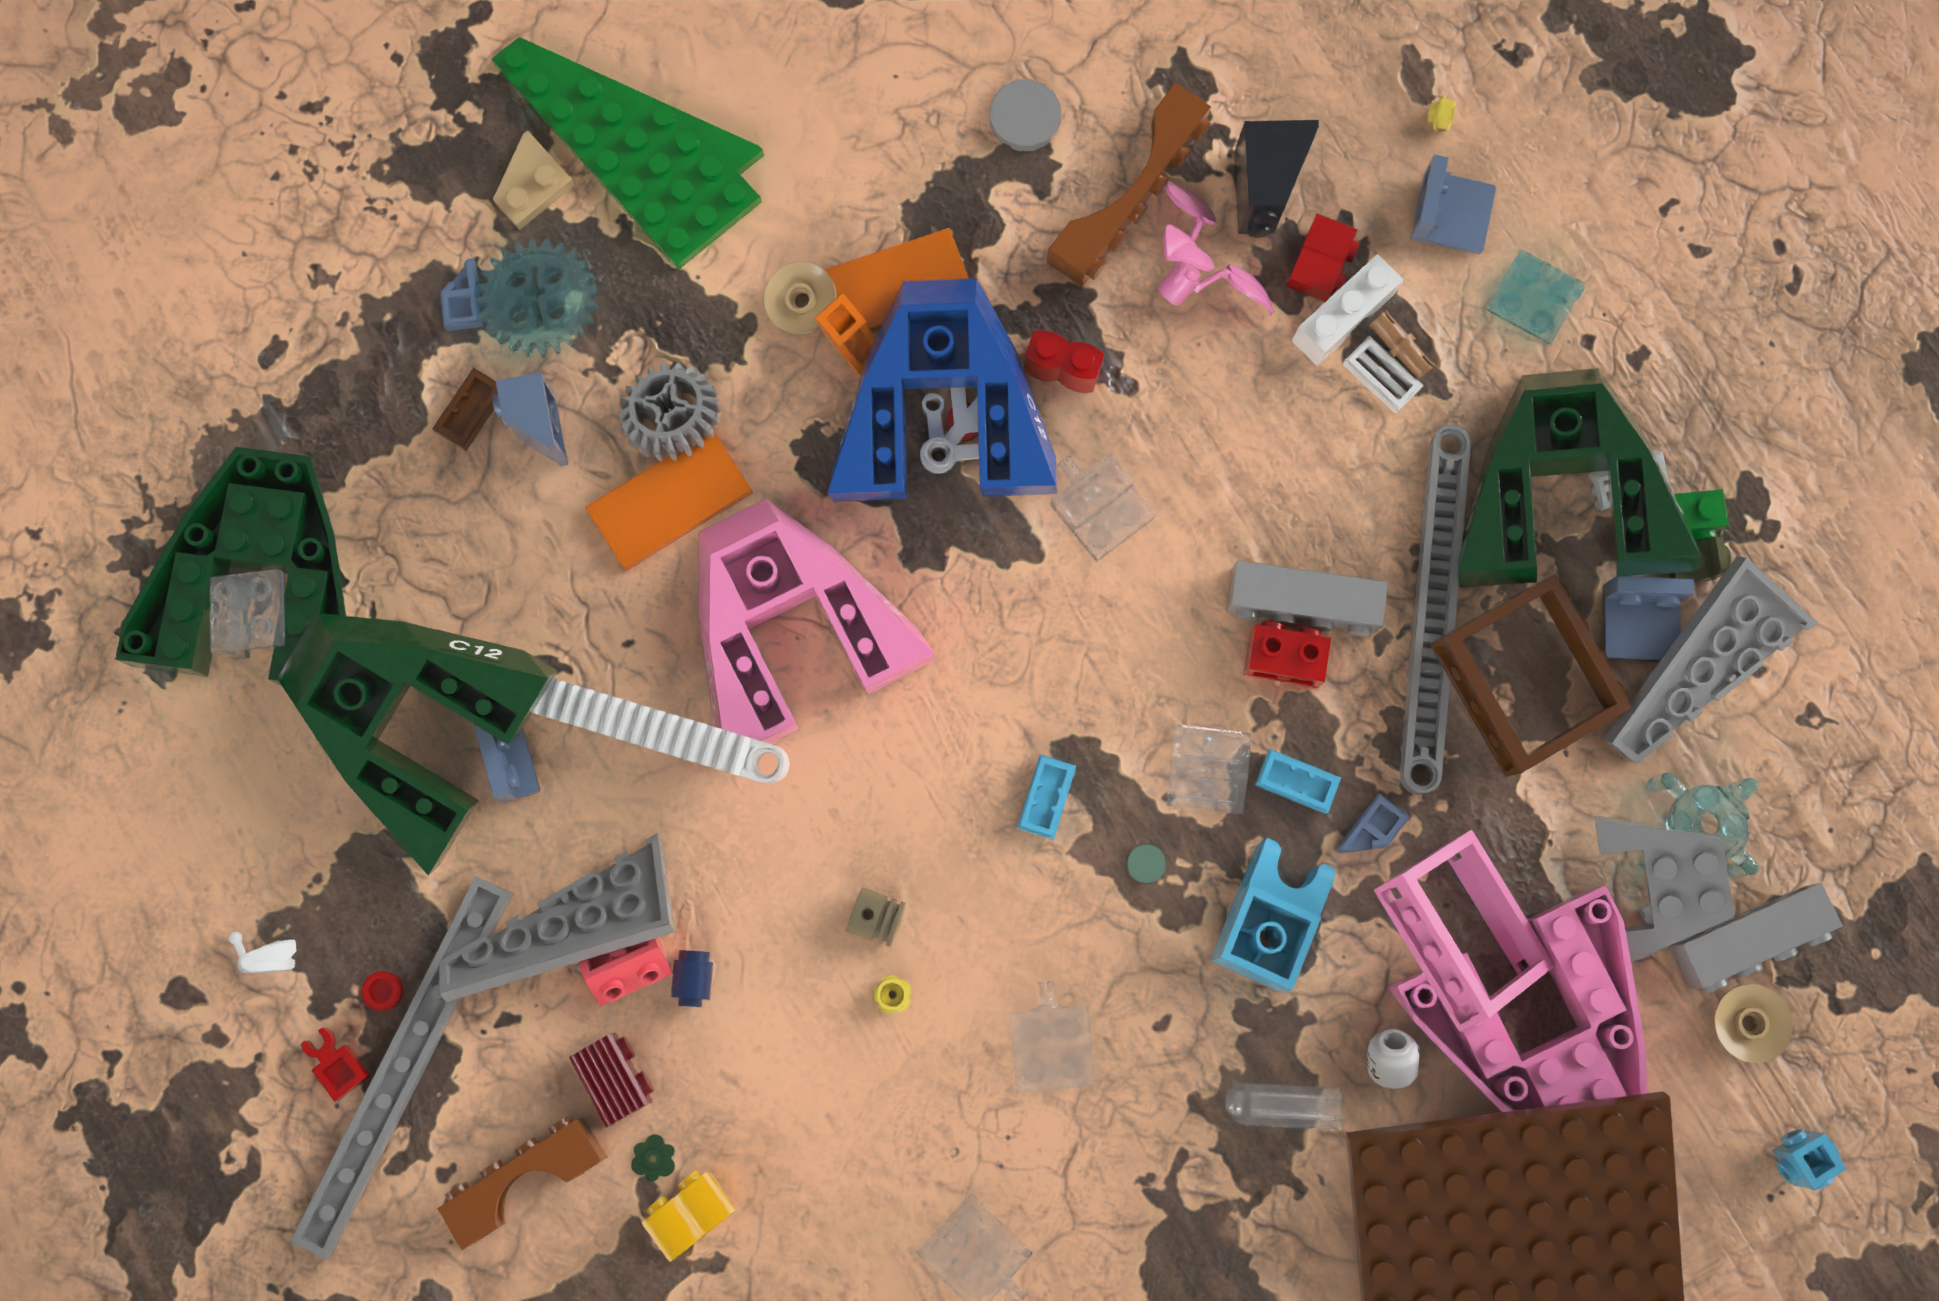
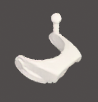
[228,931,297,973]

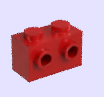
[1243,621,1331,688]

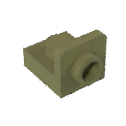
[1669,536,1731,582]

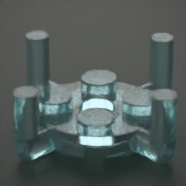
[1648,772,1759,878]

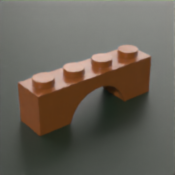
[437,1116,608,1250]

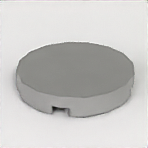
[990,79,1061,151]

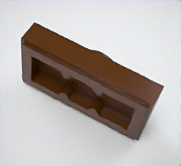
[432,368,498,451]

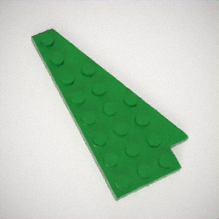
[492,37,764,270]

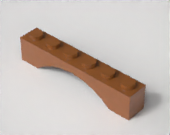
[1046,82,1211,287]

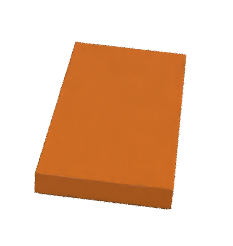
[825,228,969,332]
[585,430,753,571]

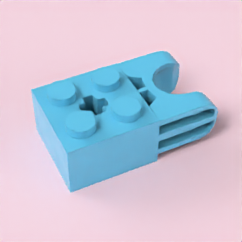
[1210,837,1336,993]

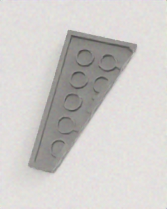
[1603,556,1818,764]

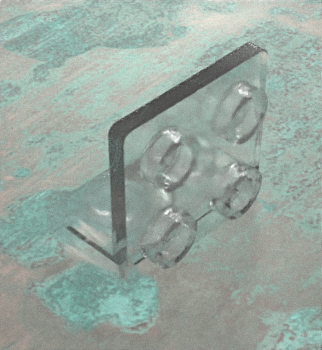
[210,569,285,660]

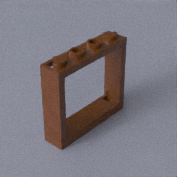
[1429,574,1632,777]

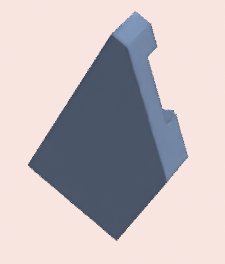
[440,258,484,332]
[1335,793,1410,853]

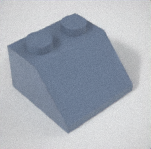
[492,372,568,466]

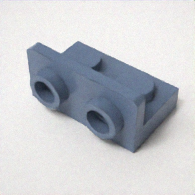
[474,724,540,803]

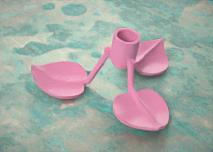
[1157,182,1274,316]

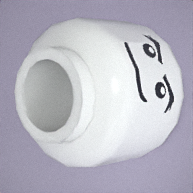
[1366,1029,1420,1089]

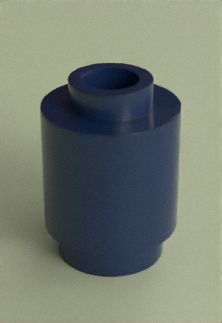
[671,950,713,1007]

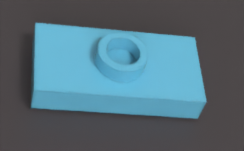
[1254,749,1341,814]
[1017,754,1076,840]

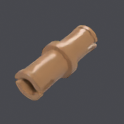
[1369,310,1435,380]

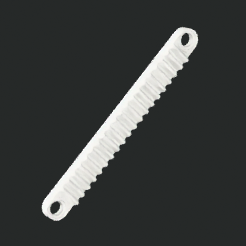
[533,678,790,784]

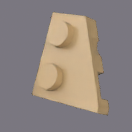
[493,130,575,230]

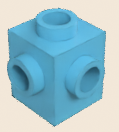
[1772,1129,1847,1190]

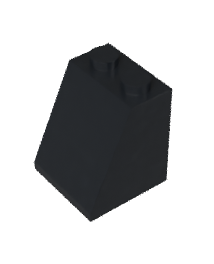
[1234,120,1319,238]

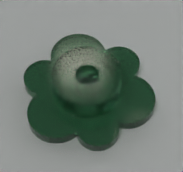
[631,1134,675,1182]

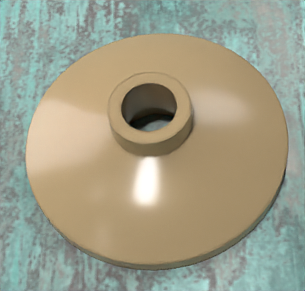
[764,261,836,335]
[1713,984,1793,1063]

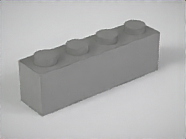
[1227,561,1388,637]
[1669,883,1843,993]

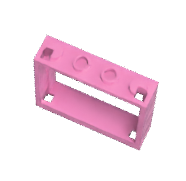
[1374,830,1556,1031]

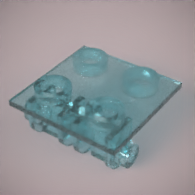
[1486,249,1585,345]

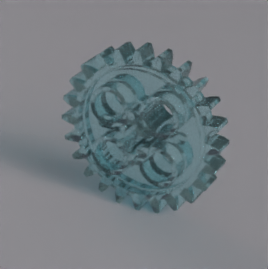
[476,238,599,358]

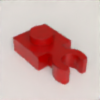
[301,1027,371,1102]

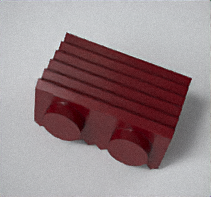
[569,1033,654,1128]

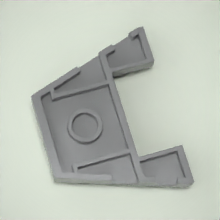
[1594,816,1734,963]

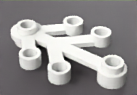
[920,360,1023,474]

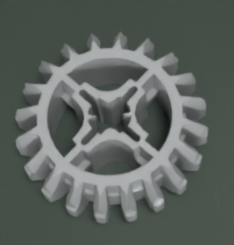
[618,362,721,462]

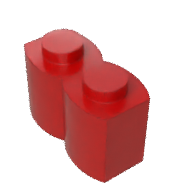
[1286,213,1360,302]
[1023,330,1104,393]

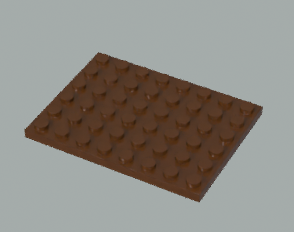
[1346,1091,1684,1301]

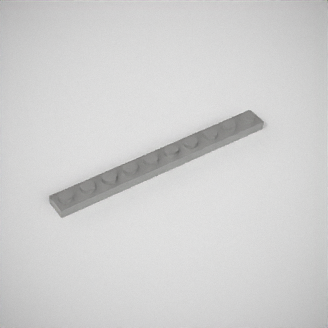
[290,876,513,1259]

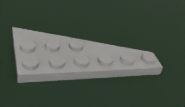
[439,833,675,1002]

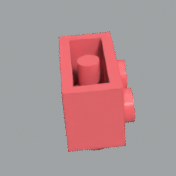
[579,937,673,1007]

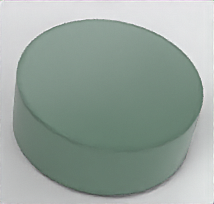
[1126,844,1166,884]

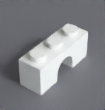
[1292,254,1404,366]

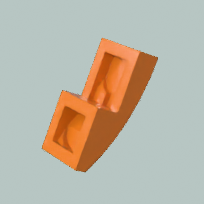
[814,293,876,375]

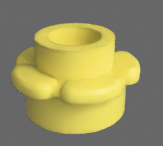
[1428,95,1456,131]
[873,975,911,1014]

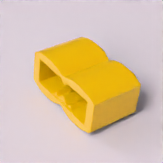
[642,1170,737,1262]

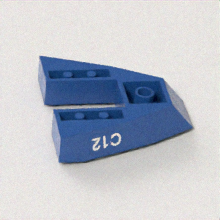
[828,278,1057,502]

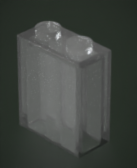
[1226,1081,1342,1130]

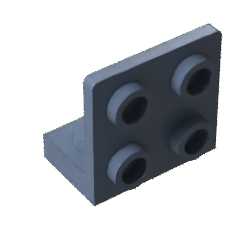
[1410,154,1496,254]
[1603,576,1694,662]

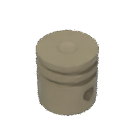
[846,887,906,947]

